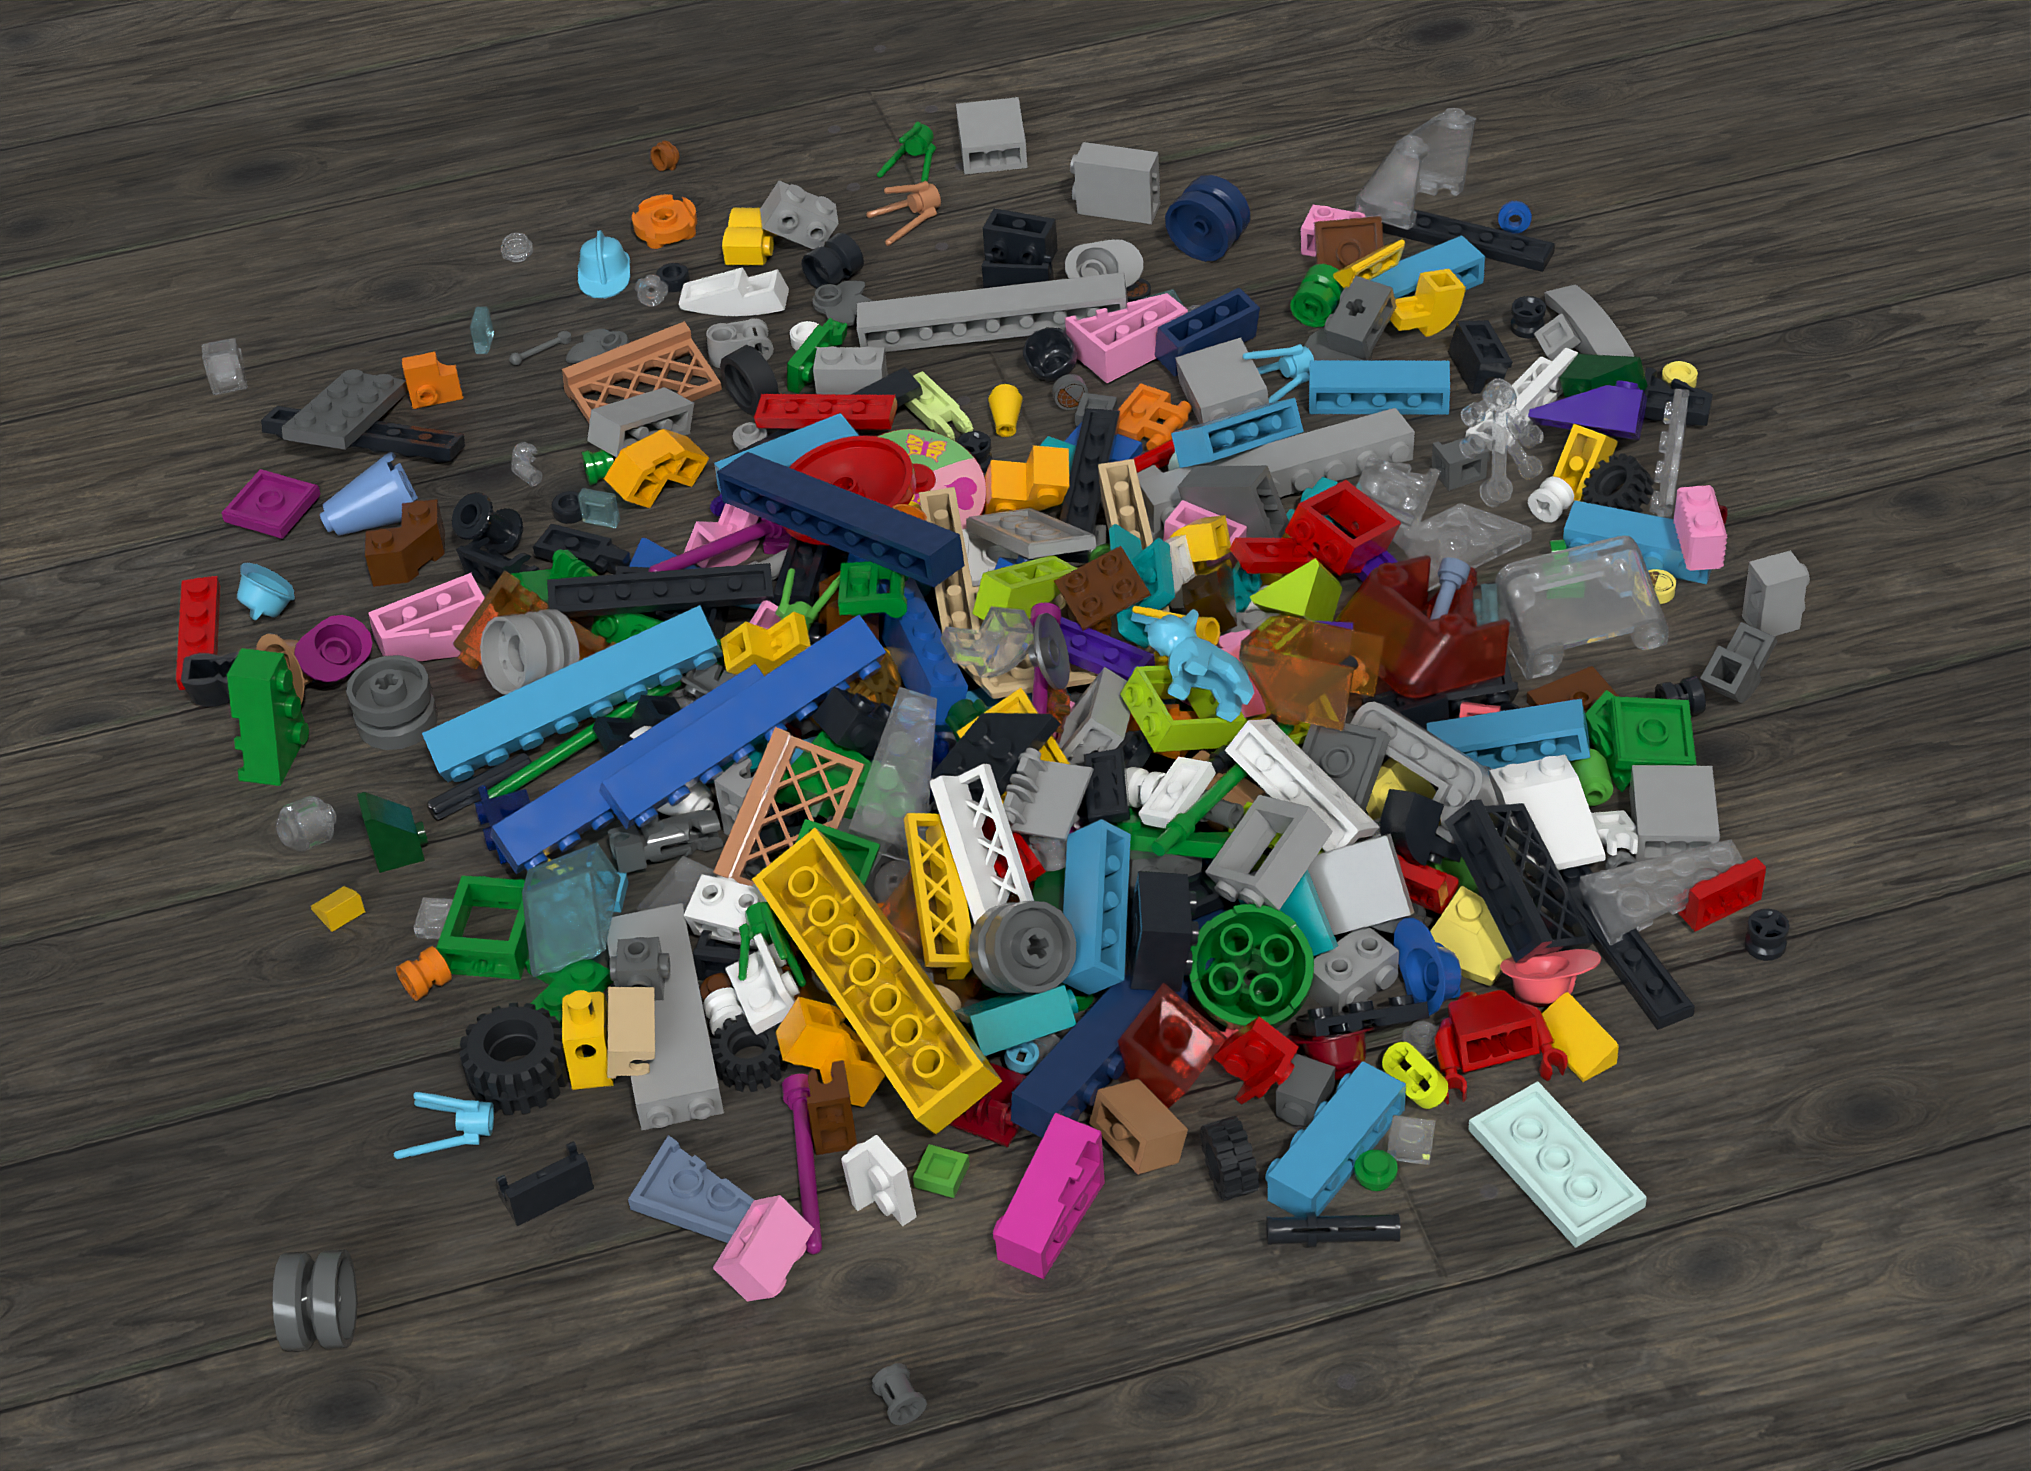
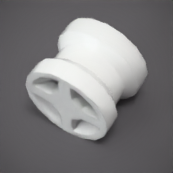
[1528,477,1574,522]
[703,988,748,1036]

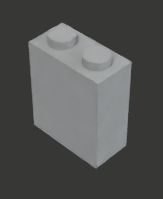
[956,97,1027,174]
[1070,142,1160,224]
[1176,338,1269,424]
[1629,765,1720,863]

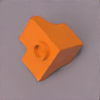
[402,352,463,409]

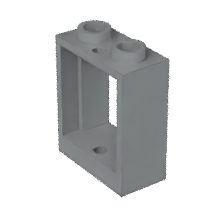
[1057,667,1131,766]
[1205,795,1333,910]

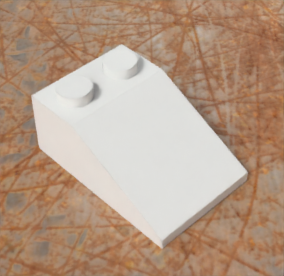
[1489,755,1605,876]

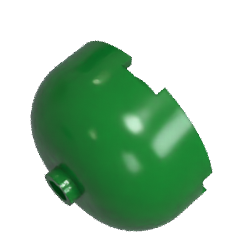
[1189,904,1314,1030]

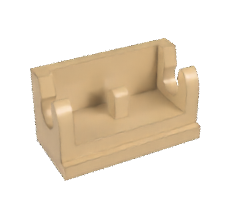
[607,987,655,1078]

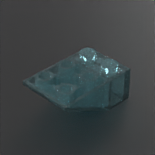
[522,843,621,977]

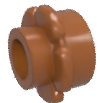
[651,141,679,171]

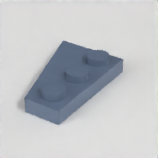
[628,1135,754,1243]

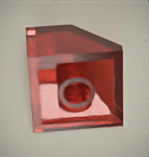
[1117,983,1227,1109]

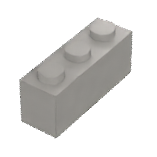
[587,387,694,457]

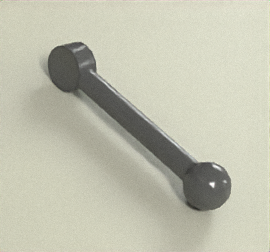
[509,331,572,366]

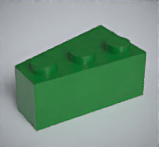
[775,730,918,827]

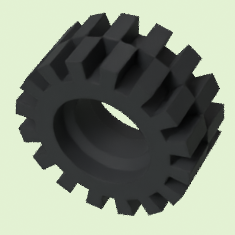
[1582,453,1654,513]
[711,1014,788,1092]
[1200,1116,1259,1201]

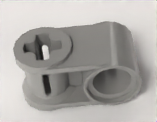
[706,319,774,368]

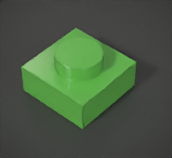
[913,1144,970,1198]

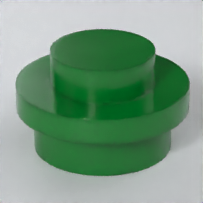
[1354,1150,1398,1191]

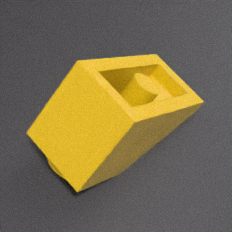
[1553,424,1618,502]

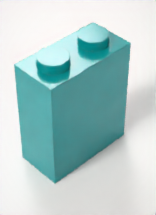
[954,984,1078,1056]

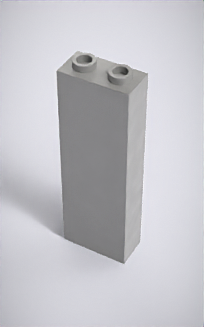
[603,903,724,1130]

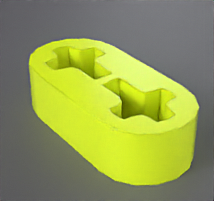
[1382,1042,1448,1109]

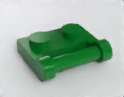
[838,561,909,618]

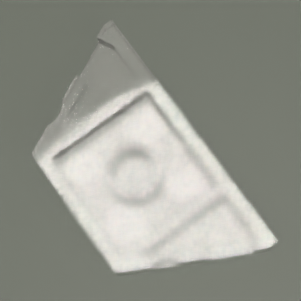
[1356,457,1441,551]
[1402,503,1532,594]

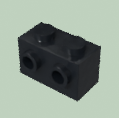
[982,208,1058,265]
[812,686,908,762]

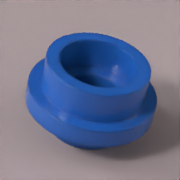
[1498,201,1532,234]

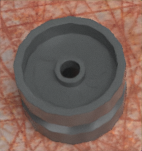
[346,655,438,750]
[969,901,1077,994]
[273,1249,357,1351]

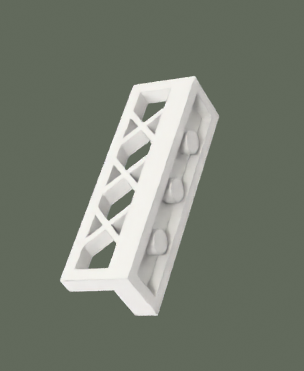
[1466,348,1578,455]
[1225,719,1380,851]
[929,764,1034,924]

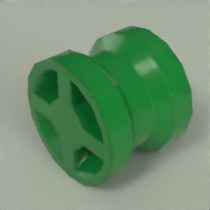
[581,448,614,486]

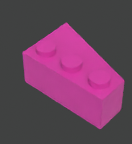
[993,1113,1105,1279]

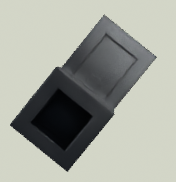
[592,695,681,753]
[1380,788,1462,866]

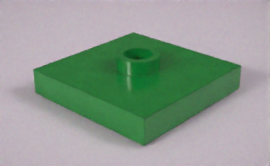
[1609,696,1697,769]

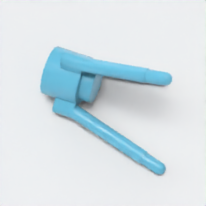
[1243,344,1314,403]
[394,1092,494,1159]

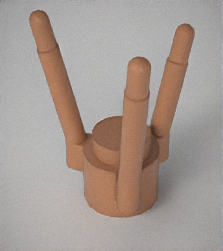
[866,181,941,246]

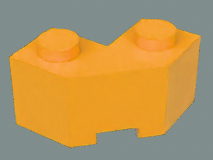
[604,428,710,508]
[985,445,1069,514]
[776,997,885,1107]

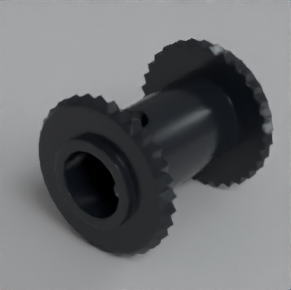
[451,492,523,555]

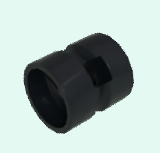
[801,233,864,289]

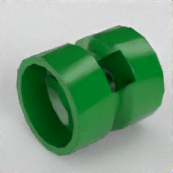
[1291,264,1344,327]

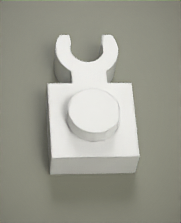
[1591,810,1638,856]

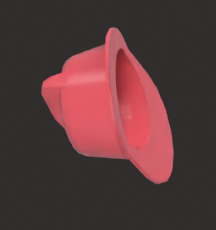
[1500,949,1601,1007]

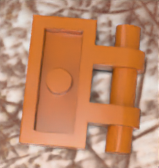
[1117,383,1192,450]

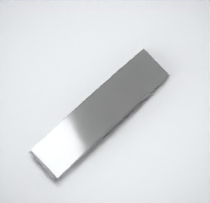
[1544,284,1634,357]

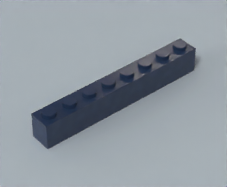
[717,452,965,587]
[1011,908,1227,1138]

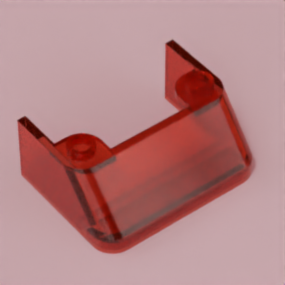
[1335,555,1510,698]

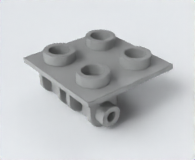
[995,748,1094,840]

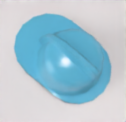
[578,230,630,298]
[237,563,295,620]

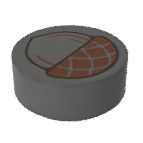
[1052,374,1088,410]

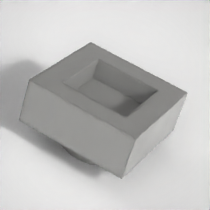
[1534,313,1581,361]

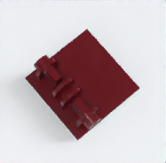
[949,1062,1027,1147]

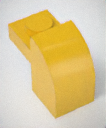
[1390,268,1466,337]
[1169,515,1231,572]
[720,612,811,676]

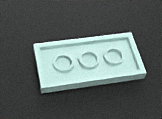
[1469,1081,1647,1248]

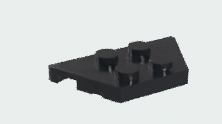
[931,713,1061,812]

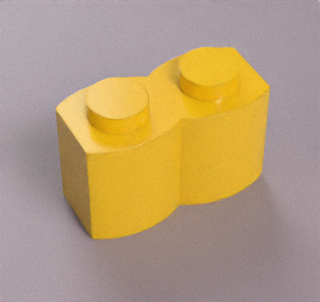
[722,208,778,265]

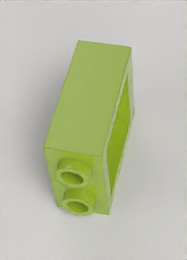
[1120,665,1247,752]

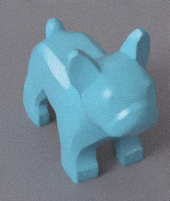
[1148,609,1254,722]

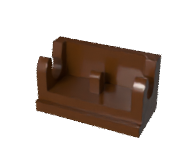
[806,1060,857,1155]

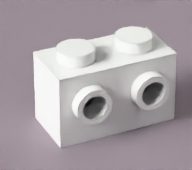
[683,874,767,950]

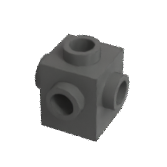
[610,937,671,1001]

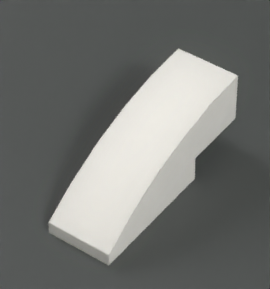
[679,267,789,316]

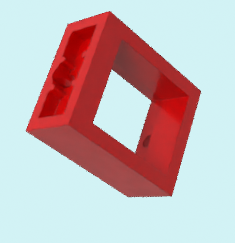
[1284,480,1401,576]

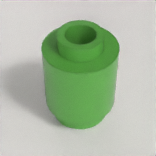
[1570,748,1613,806]

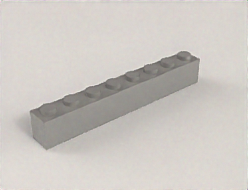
[857,272,1128,352]
[1139,408,1415,533]

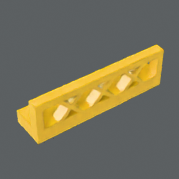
[903,813,972,979]

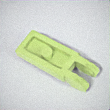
[905,371,973,441]

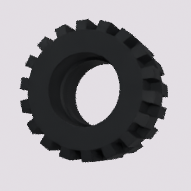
[459,1002,569,1115]

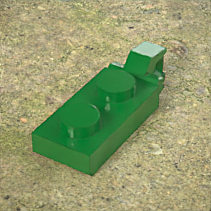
[787,318,847,394]

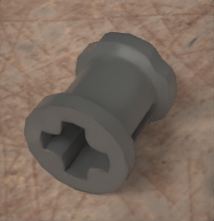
[872,1363,927,1425]

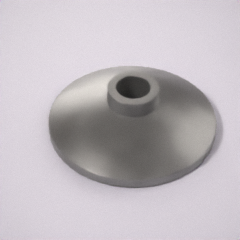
[1028,613,1070,690]

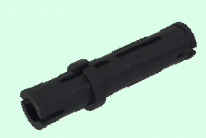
[1266,1212,1400,1247]

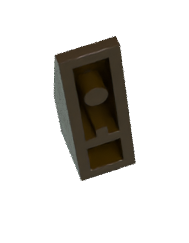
[1182,558,1237,633]

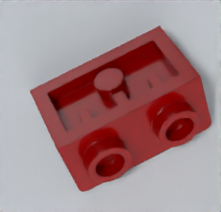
[1397,854,1459,915]
[1672,857,1766,932]
[1212,1016,1299,1105]

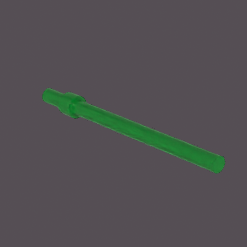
[482,680,682,807]
[1151,718,1294,856]

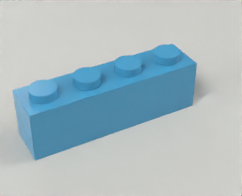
[1371,236,1485,323]
[1309,360,1450,415]
[1171,398,1304,468]
[714,413,859,493]
[1563,500,1712,584]
[1427,699,1591,774]
[1062,819,1131,995]
[1265,1061,1406,1217]

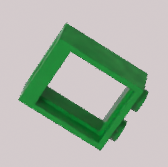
[436,875,544,980]

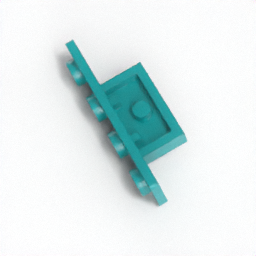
[1109,524,1175,649]

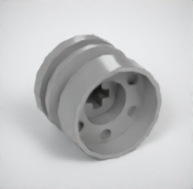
[480,609,580,695]

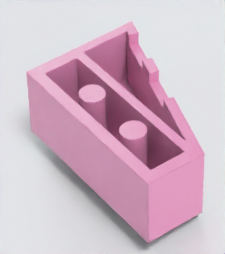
[1065,293,1188,383]
[368,573,495,662]

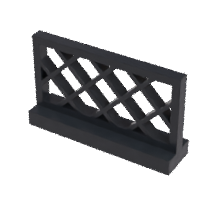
[1444,799,1595,963]

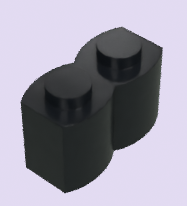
[181,652,239,707]

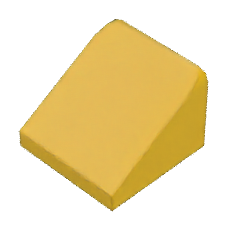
[310,886,365,932]

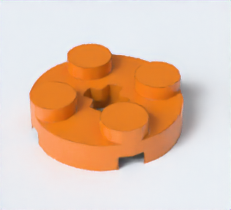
[632,194,697,249]

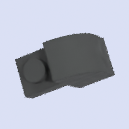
[1700,622,1778,703]

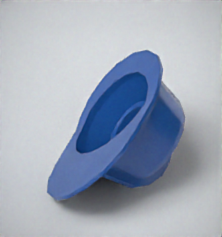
[1394,918,1462,1015]

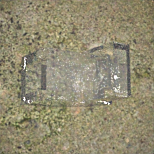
[202,338,248,396]
[940,606,1034,678]

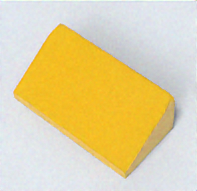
[1333,239,1405,288]
[1542,992,1619,1082]

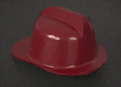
[1286,1027,1373,1080]

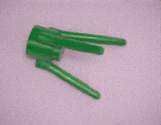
[877,122,936,182]
[738,902,806,987]

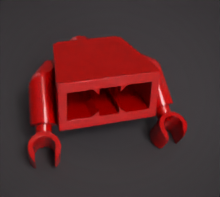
[1434,990,1568,1104]

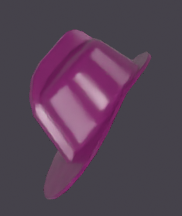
[294,615,372,682]

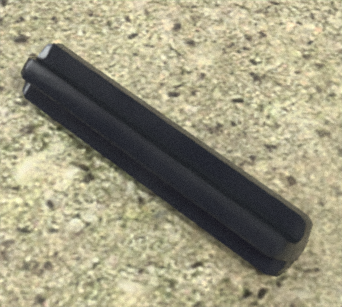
[427,753,532,820]

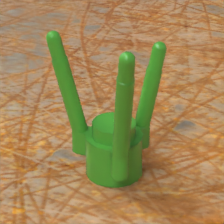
[775,568,840,631]

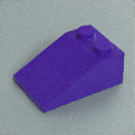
[1528,381,1647,440]

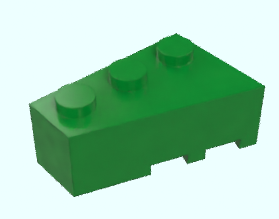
[227,648,309,786]

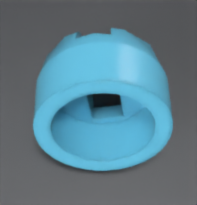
[1004,1040,1039,1075]

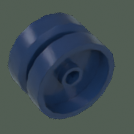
[1165,175,1250,261]

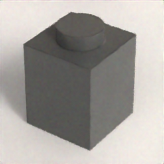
[1276,1054,1335,1127]

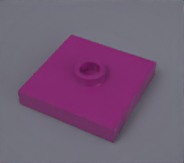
[221,469,321,539]

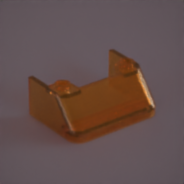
[1239,615,1385,730]

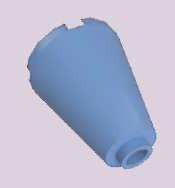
[320,452,418,536]

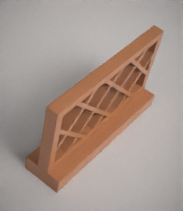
[562,321,722,423]
[713,727,865,886]

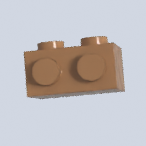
[1089,1079,1188,1174]

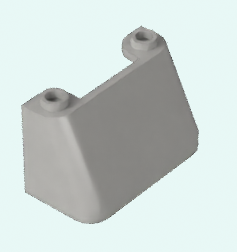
[1350,702,1499,844]

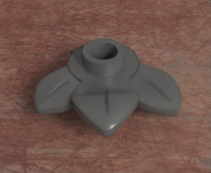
[812,281,873,326]
[566,329,630,363]

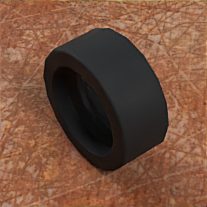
[720,345,779,415]

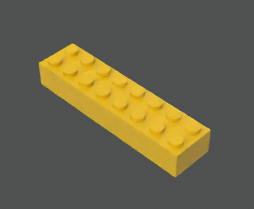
[752,828,1002,1134]

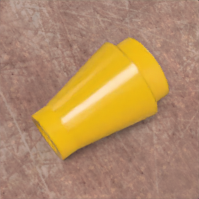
[988,384,1023,437]

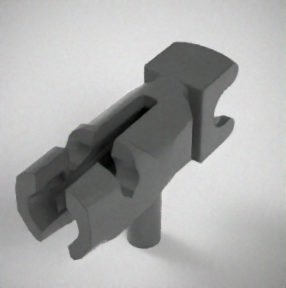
[608,810,723,873]

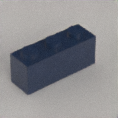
[1154,288,1260,377]

